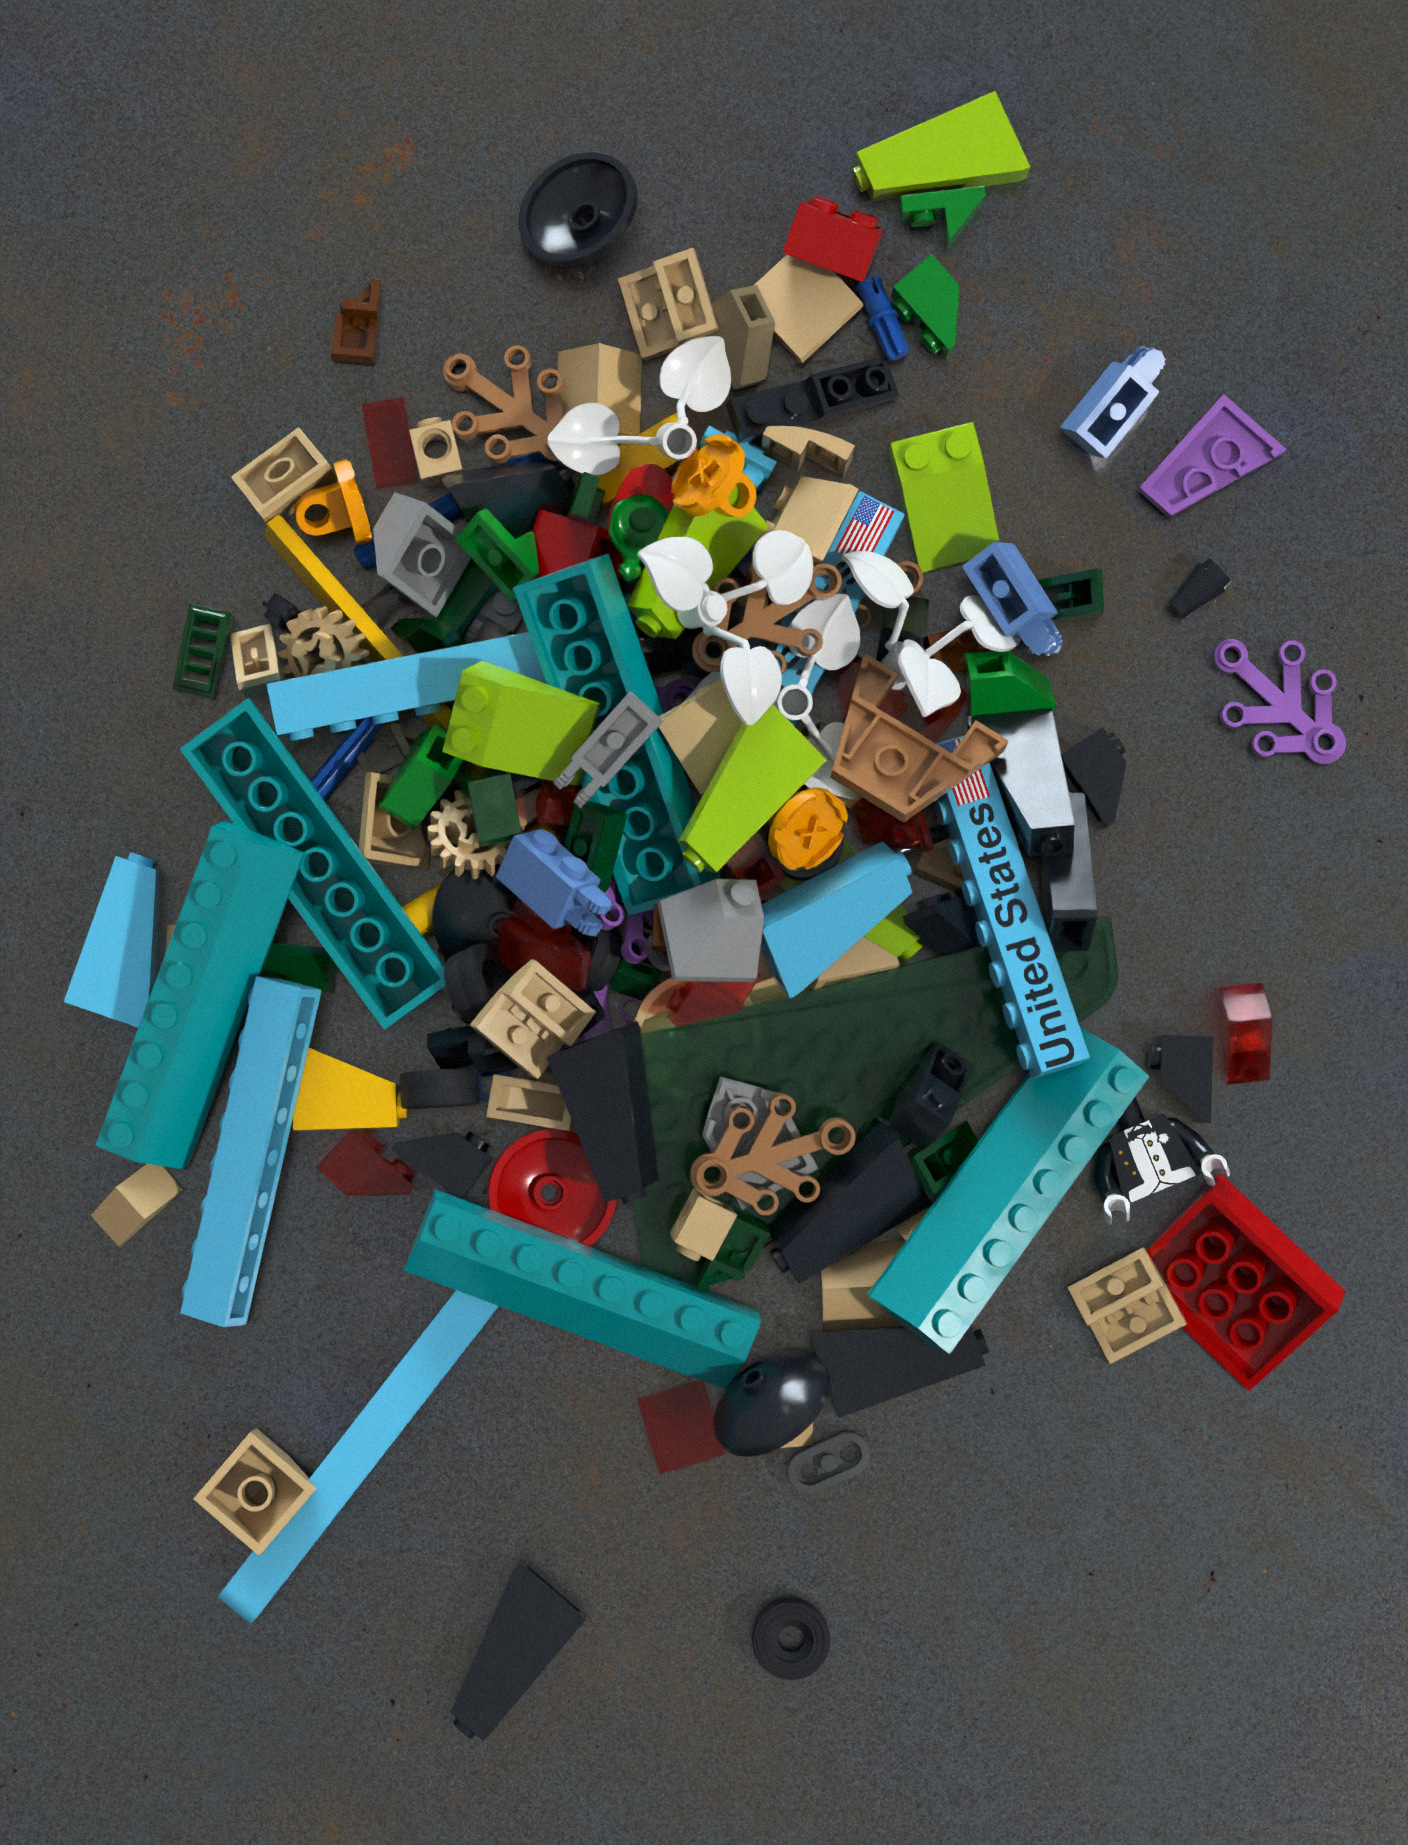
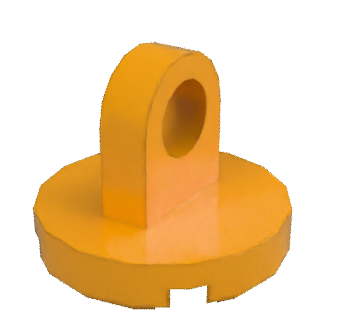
[671,434,756,518]
[294,459,373,546]
[767,787,848,871]

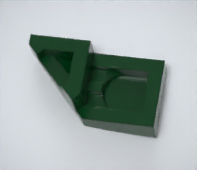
[568,472,605,525]
[390,618,466,653]
[696,1210,771,1291]

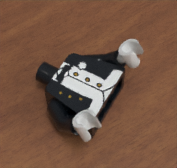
[1093,1097,1230,1225]

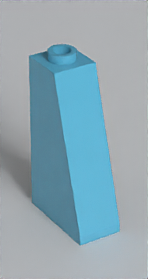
[761,841,913,999]
[64,852,163,1028]

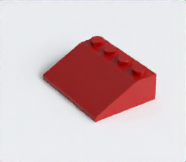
[1146,1173,1346,1391]

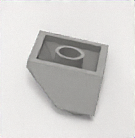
[373,492,471,618]
[657,879,764,982]

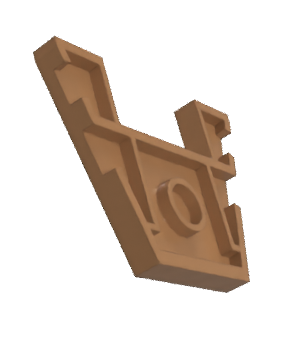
[830,654,1009,823]

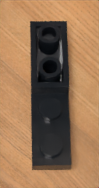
[725,356,899,444]
[427,988,604,1077]

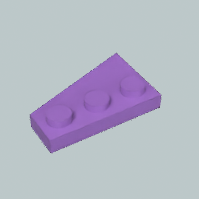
[1138,394,1287,518]

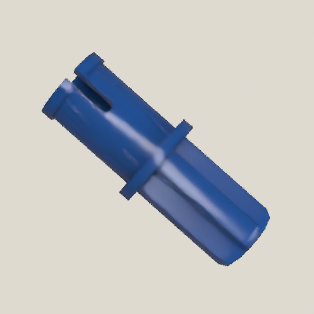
[855,276,909,361]

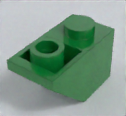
[891,254,960,359]
[965,651,1056,716]
[378,723,463,829]

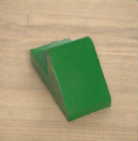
[898,186,986,250]
[455,508,539,603]

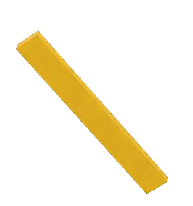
[264,515,482,770]

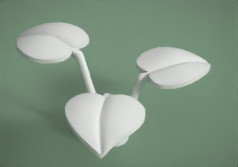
[547,336,731,499]
[638,530,813,726]
[841,551,1021,717]
[683,594,861,800]

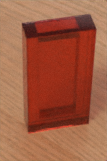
[362,397,419,489]

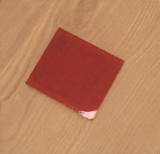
[637,1380,726,1474]

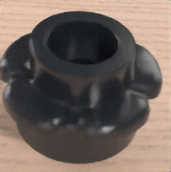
[262,593,302,630]

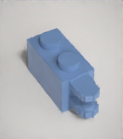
[1059,346,1166,458]
[962,541,1064,656]
[496,828,613,937]

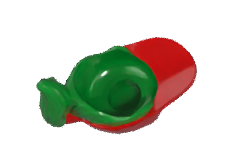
[607,463,675,583]

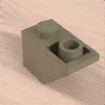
[707,285,775,390]

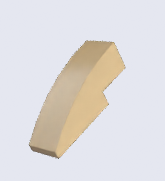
[486,1074,577,1133]

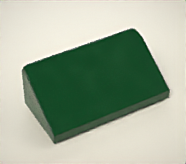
[420,558,497,636]
[564,800,627,892]
[260,942,337,993]

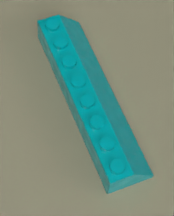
[513,554,721,916]
[180,698,446,1030]
[95,820,305,1170]
[866,1027,1150,1354]
[403,1189,761,1390]

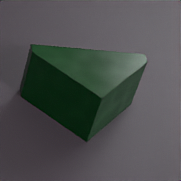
[1038,568,1104,623]
[456,767,521,847]

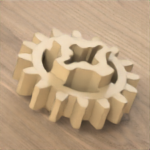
[278,606,369,678]
[428,790,522,879]

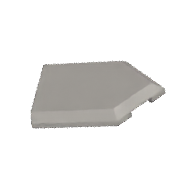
[702,1076,818,1210]

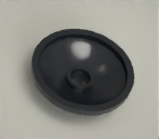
[518,152,638,266]
[432,863,554,975]
[713,1351,831,1457]

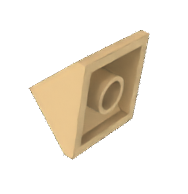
[557,343,642,436]
[231,427,337,524]
[359,772,430,868]
[820,1240,904,1330]

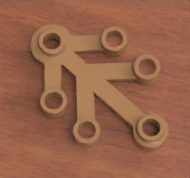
[443,345,564,464]
[692,561,842,675]
[690,1092,855,1216]

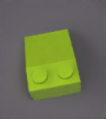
[888,422,1000,573]
[442,660,601,786]

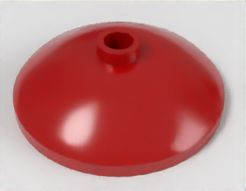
[488,1129,617,1247]

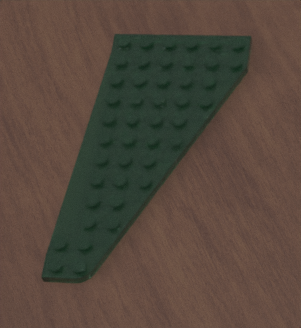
[633,916,1118,1286]

